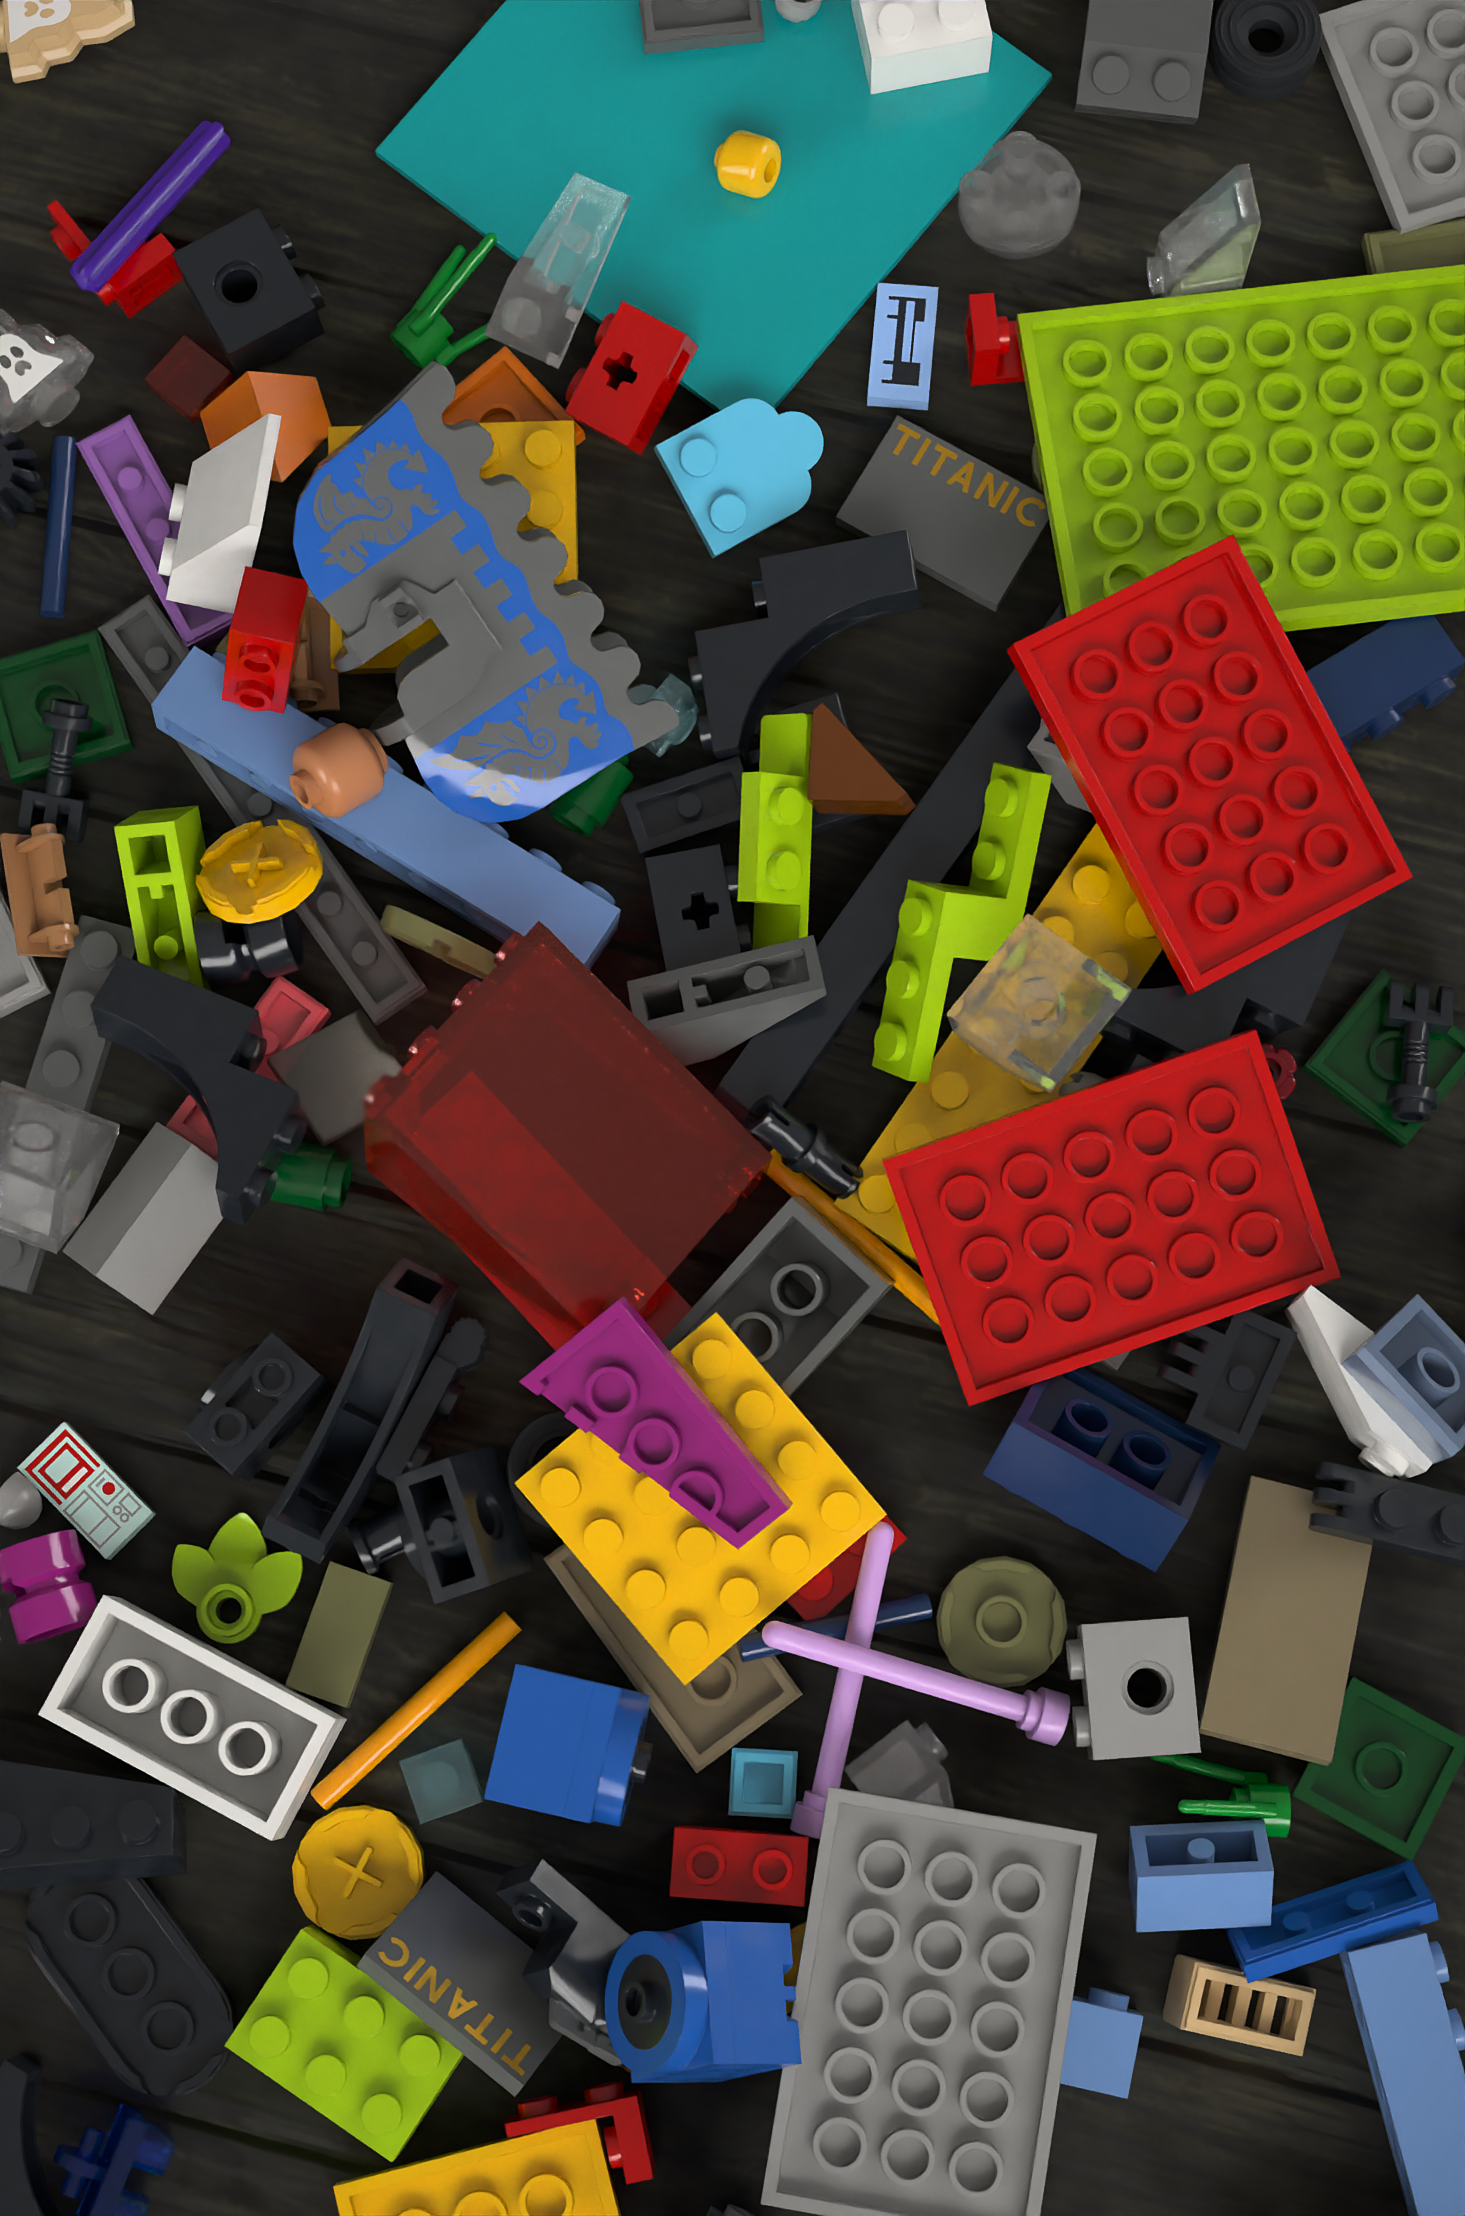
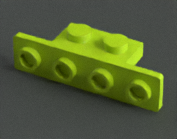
[737,713,813,950]

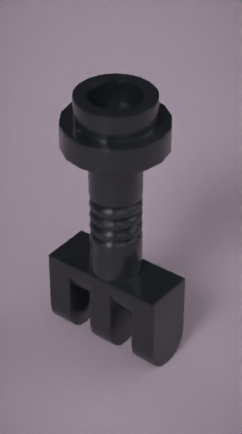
[18,698,94,843]
[1383,979,1455,1123]

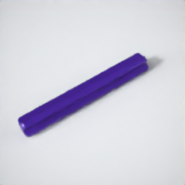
[70,120,231,293]

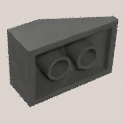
[1074,0,1213,125]
[662,1196,896,1398]

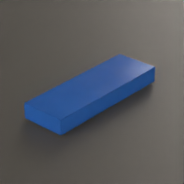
[1225,1861,1439,1983]

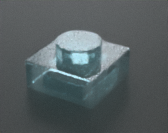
[643,673,699,758]
[399,1738,485,1825]

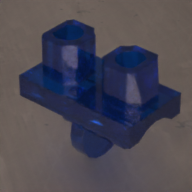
[53,2102,176,2216]

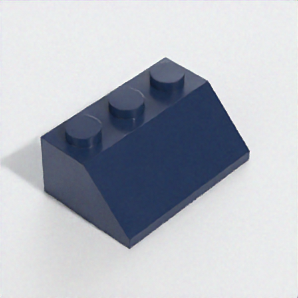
[982,1367,1222,1572]

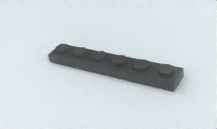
[0,915,138,1295]

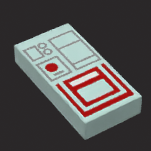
[17,1422,157,1560]

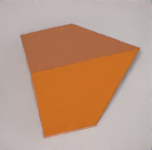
[200,371,332,482]

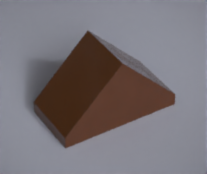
[807,702,916,815]

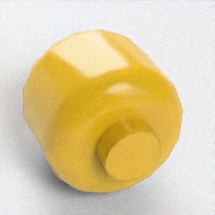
[714,130,781,199]

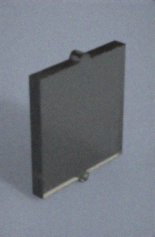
[267,1009,418,1147]

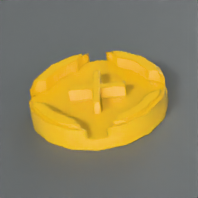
[196,819,323,924]
[292,1805,426,1940]

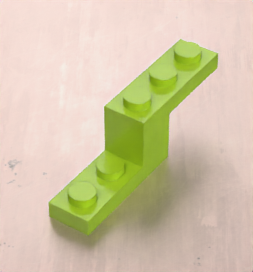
[872,762,1052,1083]

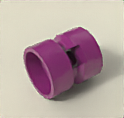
[0,1529,98,1644]

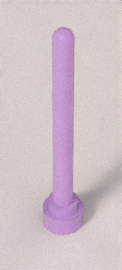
[790,1521,894,1839]
[762,1621,1070,1746]

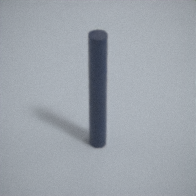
[39,436,78,619]
[737,1593,933,1663]

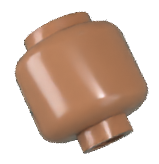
[289,723,388,818]

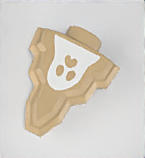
[0,0,135,84]

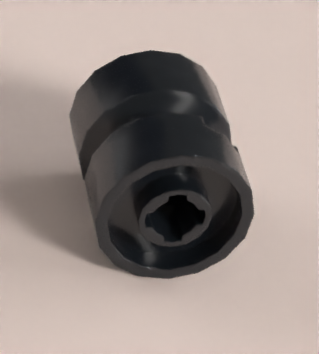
[194,908,305,991]

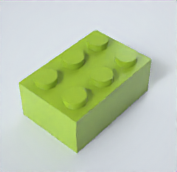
[224,1924,464,2162]

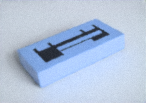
[867,283,939,410]

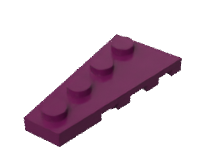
[519,1296,793,1549]

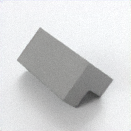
[63,1122,223,1315]

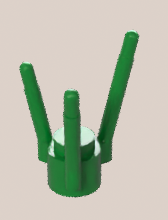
[390,232,517,370]
[1149,1754,1291,1838]

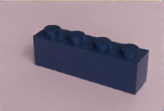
[1306,615,1465,755]

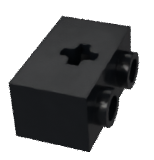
[645,844,753,972]

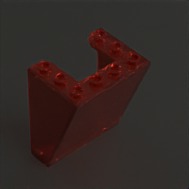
[362,921,773,1339]

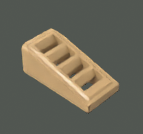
[1163,1954,1317,2056]

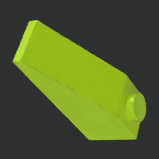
[114,805,210,991]

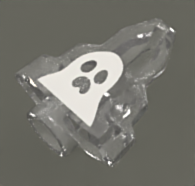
[0,308,94,436]

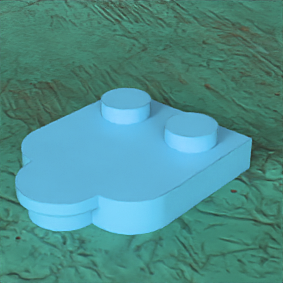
[654,398,824,558]

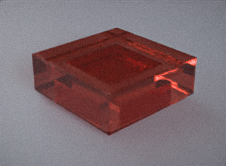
[144,335,234,424]

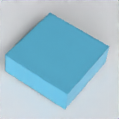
[728,1748,798,1819]

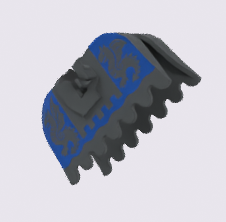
[293,361,679,823]

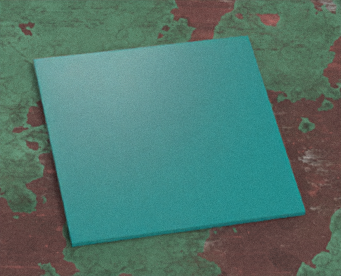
[375,0,1052,412]

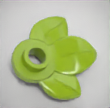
[172,1513,303,1644]

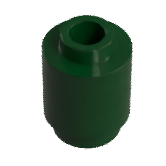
[546,755,634,838]
[269,1142,353,1212]

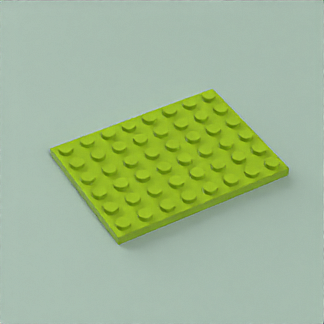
[1015,264,1465,632]

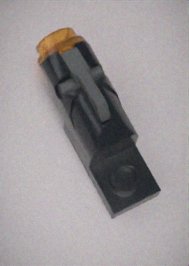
[495,1859,631,2073]

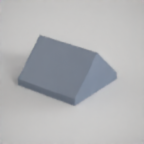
[1341,1294,1465,1464]

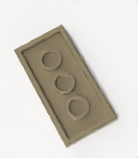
[1198,1476,1372,1766]
[544,1543,803,1773]

